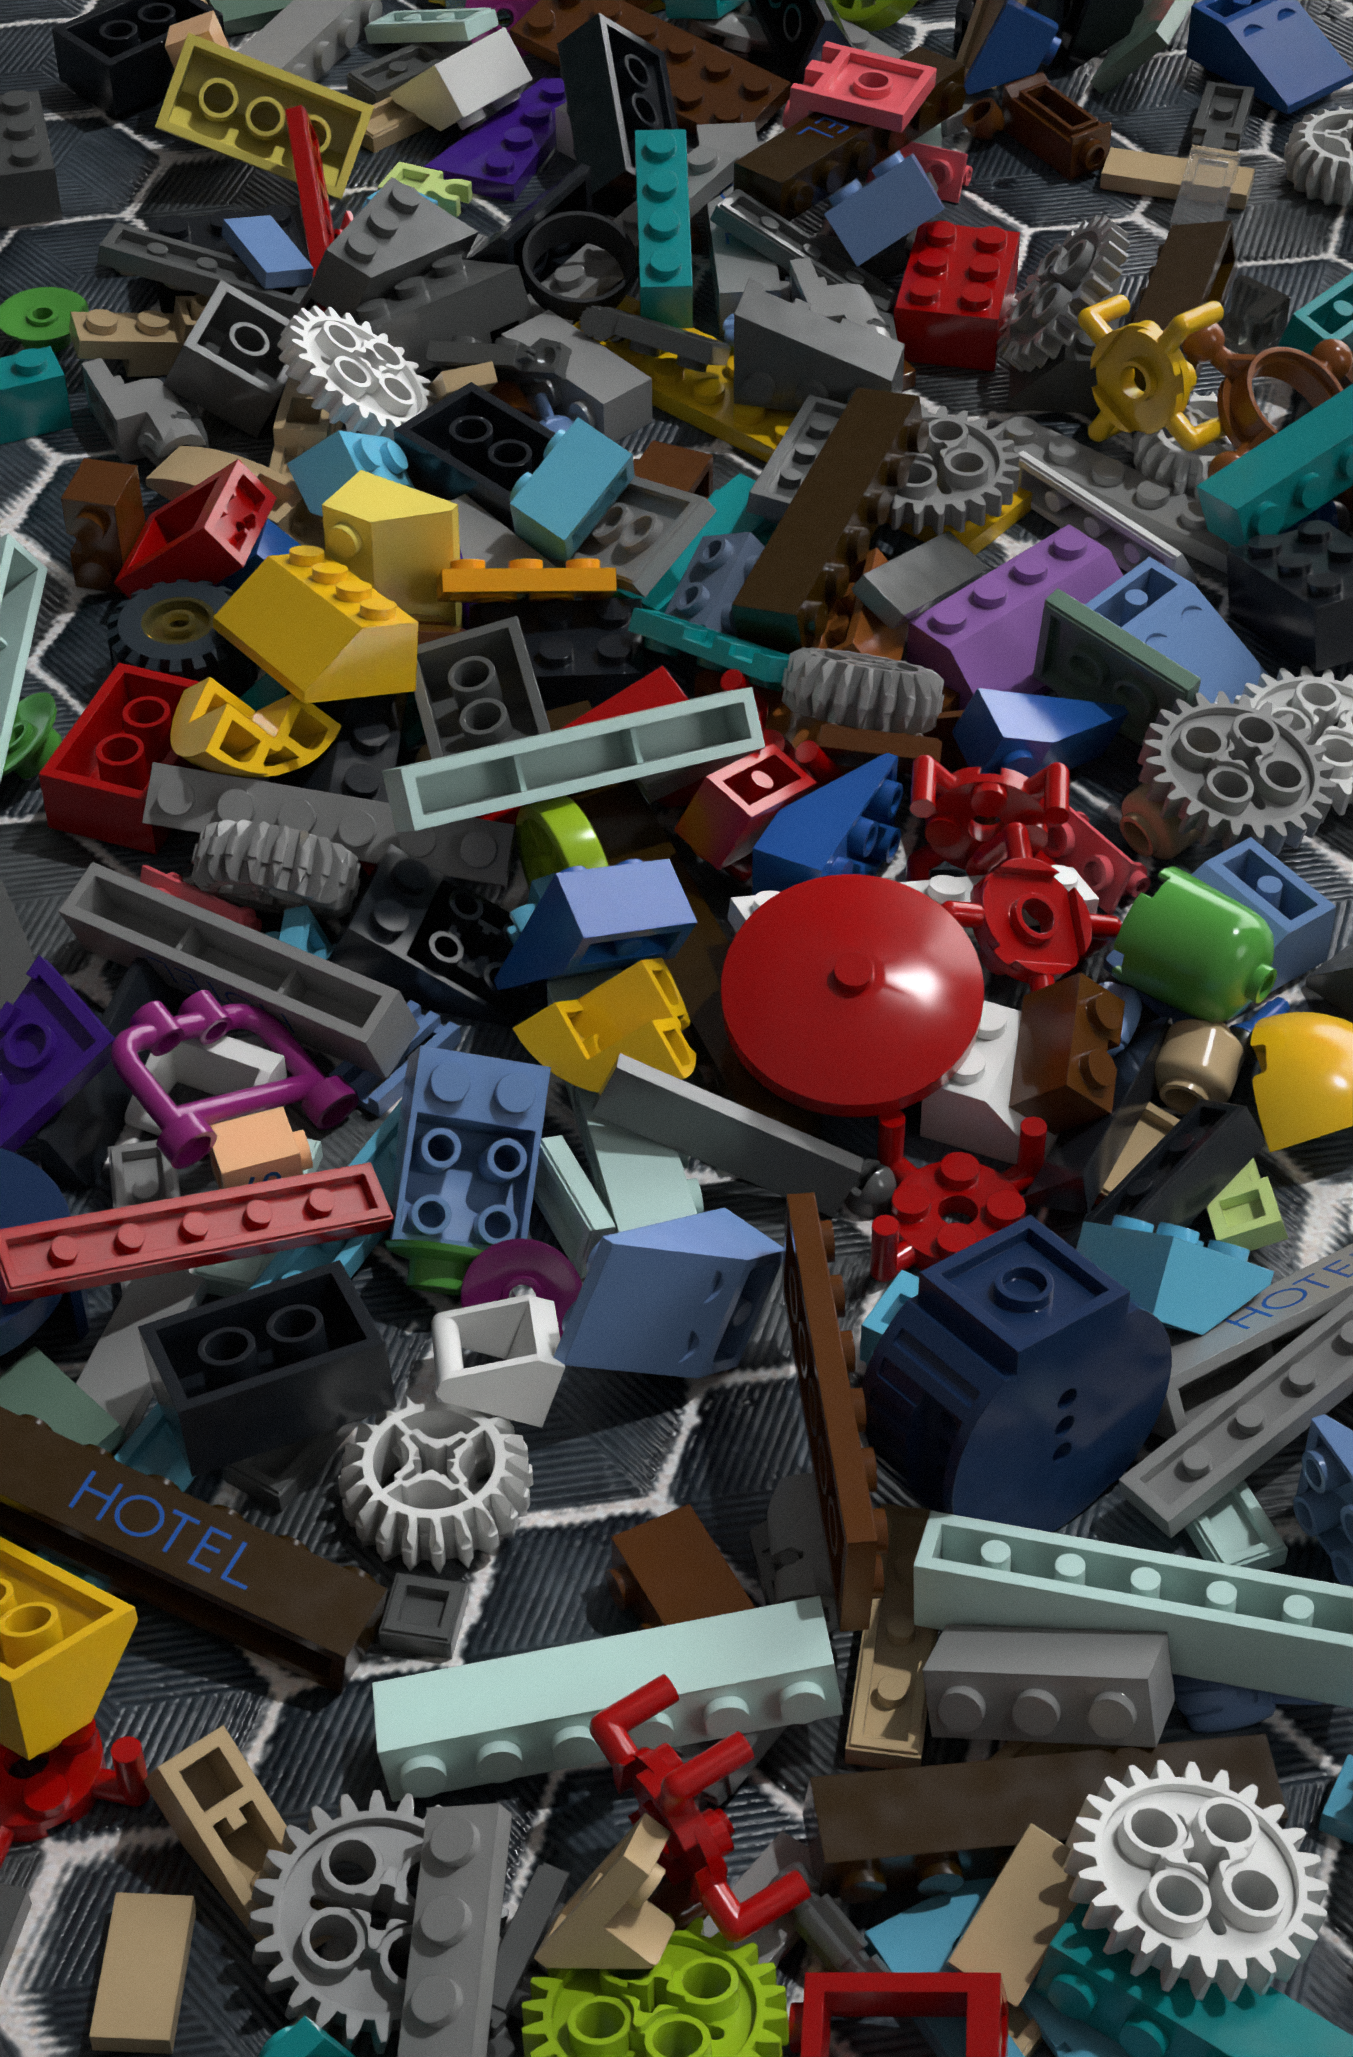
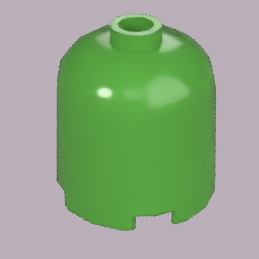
[1111,866,1277,1023]

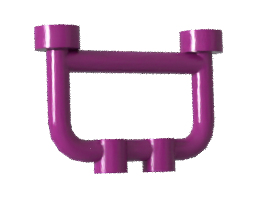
[111,990,359,1169]

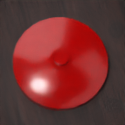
[721,874,984,1117]

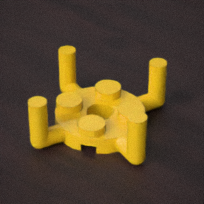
[1077,294,1227,452]

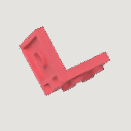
[782,41,937,133]

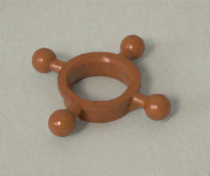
[1181,323,1353,511]

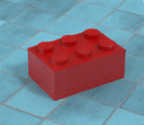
[894,221,1020,372]
[38,663,211,855]

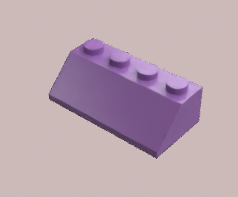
[907,524,1123,710]

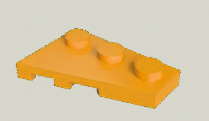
[436,558,617,603]

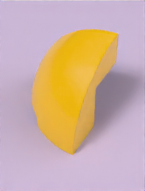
[170,677,342,778]
[512,958,696,1093]
[1250,1012,1353,1153]

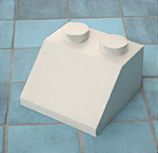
[390,27,533,131]
[920,1000,1060,1164]

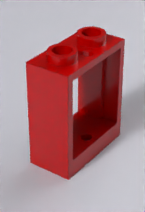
[114,459,277,600]
[789,1972,1009,2057]

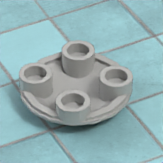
[686,11,773,53]

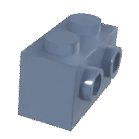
[665,532,765,662]

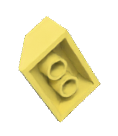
[322,470,463,628]

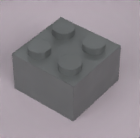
[163,280,290,438]

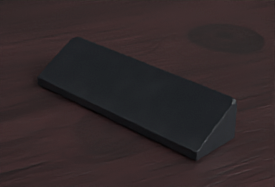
[35,957,182,1190]
[1025,1016,1173,1214]
[1064,1099,1265,1249]

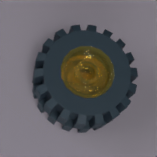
[106,579,258,698]

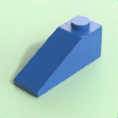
[951,688,1129,778]

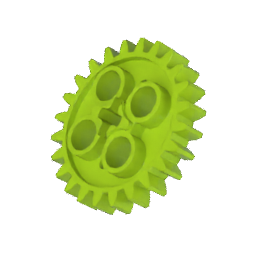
[522,1913,789,2057]

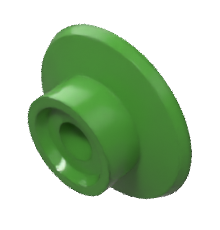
[0,287,89,353]
[2,692,62,779]
[385,1239,484,1296]

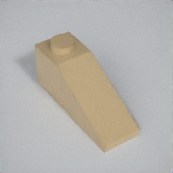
[144,1725,333,1966]

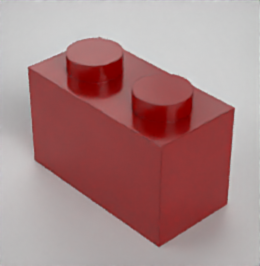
[674,743,817,870]

